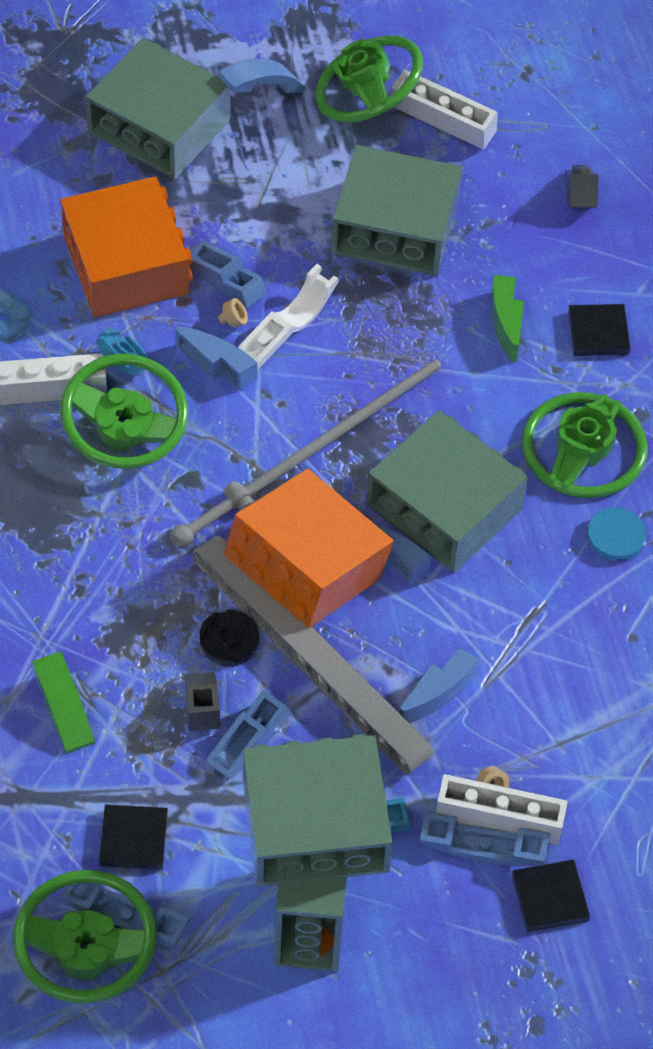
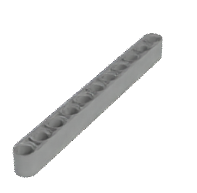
[192,535,433,774]

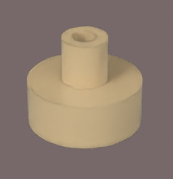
[218,298,248,328]
[476,766,509,788]

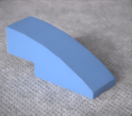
[190,241,266,309]
[175,326,257,391]
[374,523,431,586]
[399,647,479,723]
[205,689,292,780]

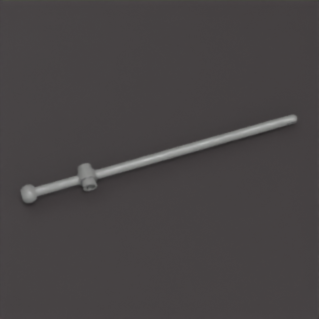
[170,360,441,548]

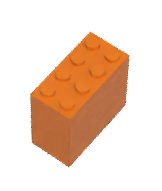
[60,176,193,318]
[224,469,394,628]

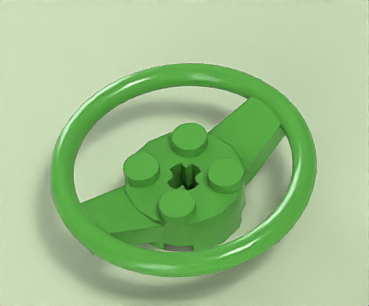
[315,35,423,123]
[60,354,188,469]
[522,392,648,498]
[13,870,157,1004]

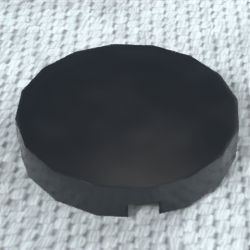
[199,610,259,666]

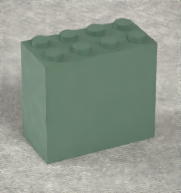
[86,38,230,180]
[331,145,463,276]
[366,410,528,573]
[243,734,393,887]
[274,877,347,972]

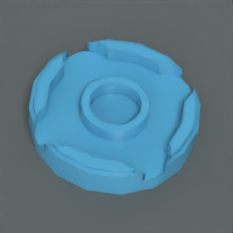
[96,329,148,375]
[587,507,646,562]

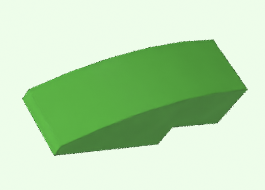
[491,275,524,362]
[32,651,95,754]

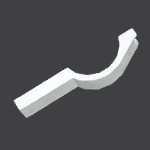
[238,264,338,370]

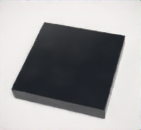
[568,304,630,356]
[99,804,168,870]
[512,859,590,932]

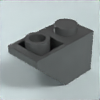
[565,165,598,208]
[184,672,220,731]

